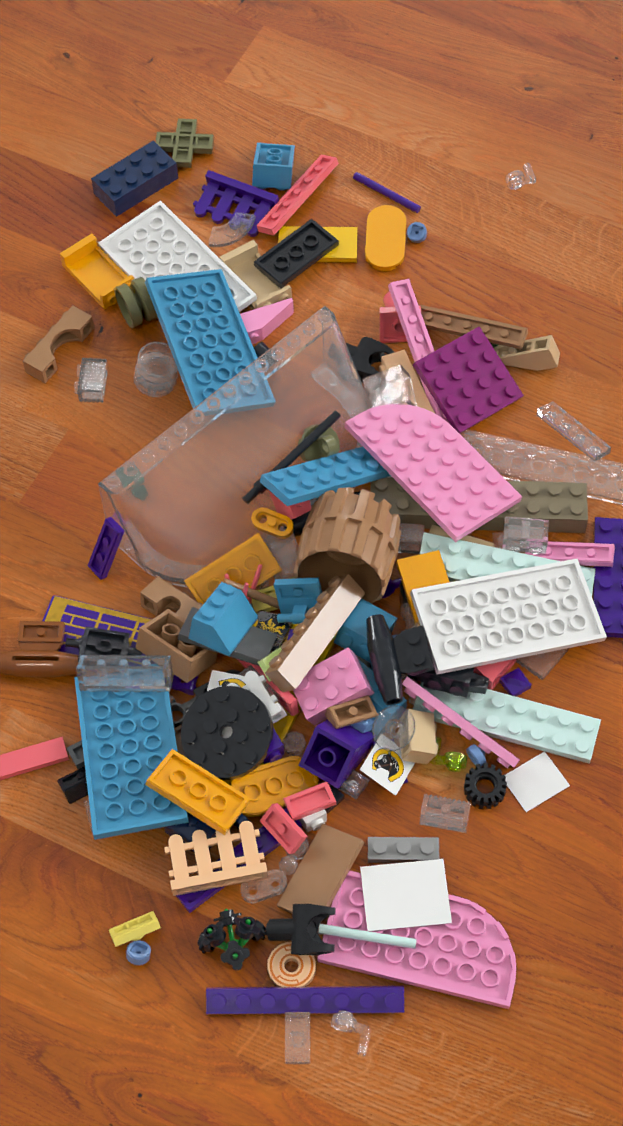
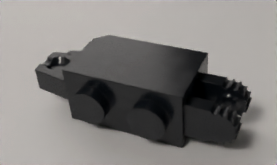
[407,662,489,698]

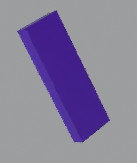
[88,517,125,580]

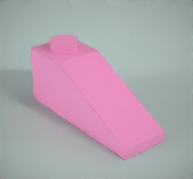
[240,298,294,344]

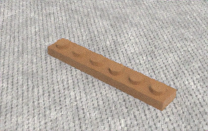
[418,304,528,350]

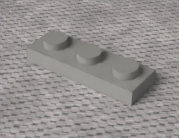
[368,837,439,863]

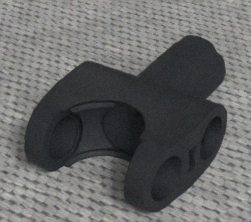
[329,337,394,385]
[266,904,336,955]

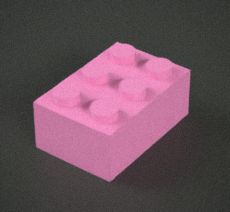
[293,647,374,725]

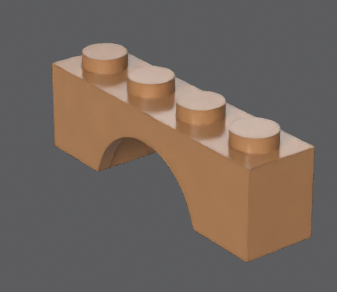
[23,306,94,383]

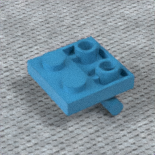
[274,577,322,624]

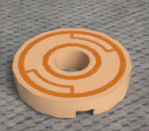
[267,942,316,987]

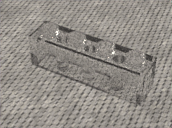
[76,655,174,692]

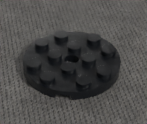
[181,686,274,780]

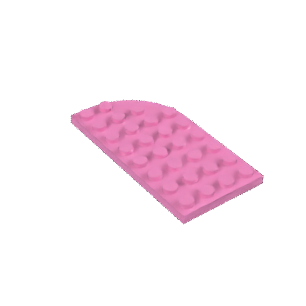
[344,404,522,542]
[318,870,516,1009]

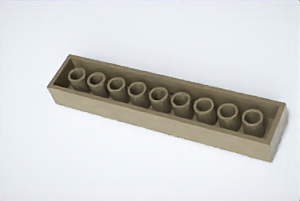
[371,477,588,533]

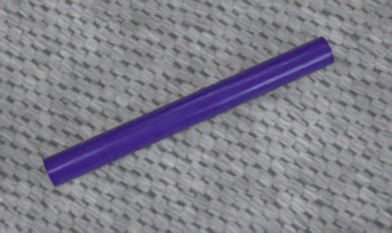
[353,172,421,213]

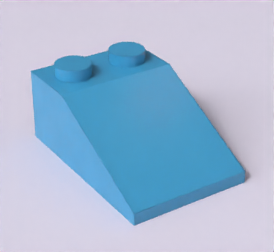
[252,143,295,191]

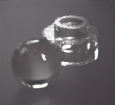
[279,838,309,875]

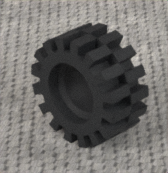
[464,763,507,809]

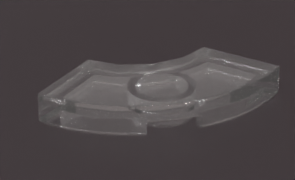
[208,212,256,247]

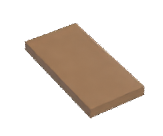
[277,823,364,914]

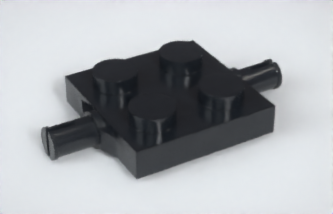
[65,627,142,671]

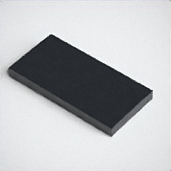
[254,219,339,289]

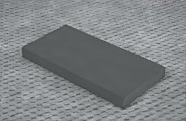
[178,607,277,666]

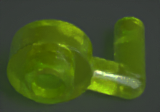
[430,737,467,772]

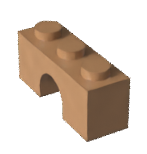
[140,577,203,620]

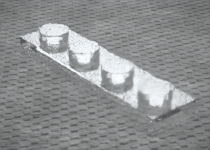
[537,401,611,461]

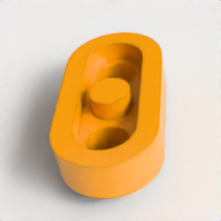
[251,507,294,539]

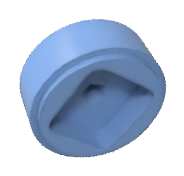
[407,222,427,243]
[466,744,487,767]
[126,940,151,965]

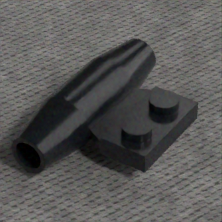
[366,614,434,705]

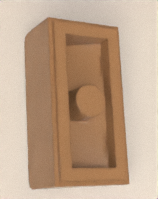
[325,695,378,729]

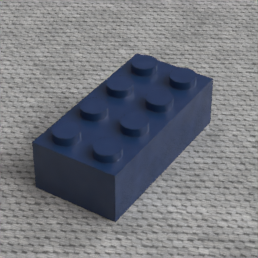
[91,140,178,217]

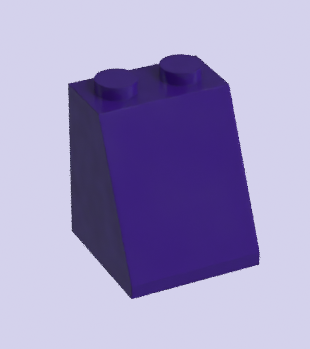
[299,719,376,789]

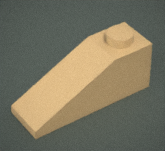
[494,335,560,370]

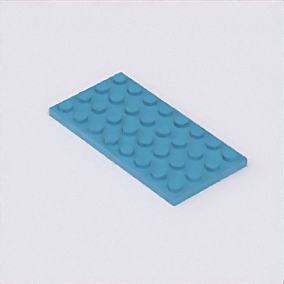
[145,269,275,418]
[74,662,189,840]

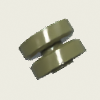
[114,277,158,328]

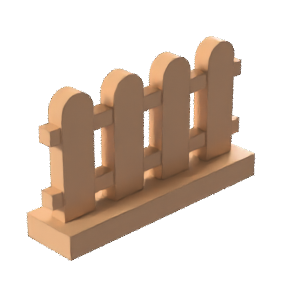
[164,821,268,896]

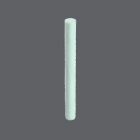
[319,924,417,949]

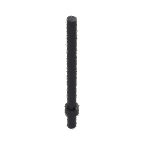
[242,410,341,504]

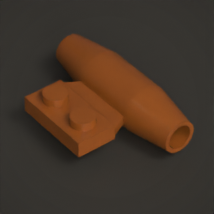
[0,621,84,678]

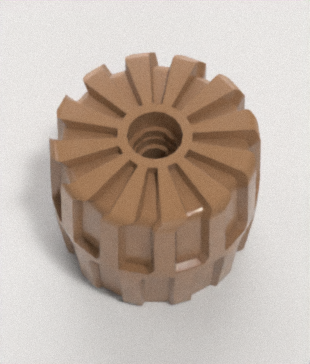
[294,487,401,604]

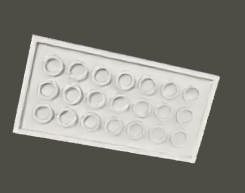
[98,200,257,312]
[410,559,607,674]

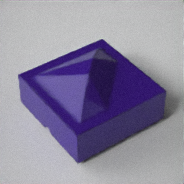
[499,667,531,697]

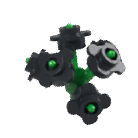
[198,909,267,970]

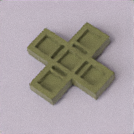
[156,118,214,168]

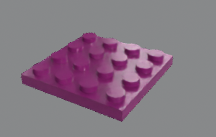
[413,326,524,434]

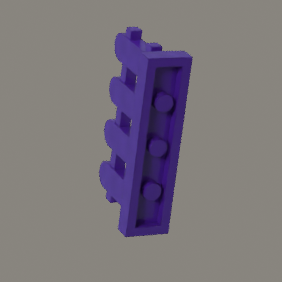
[193,170,279,237]

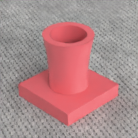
[380,291,421,343]

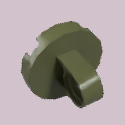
[298,424,340,462]

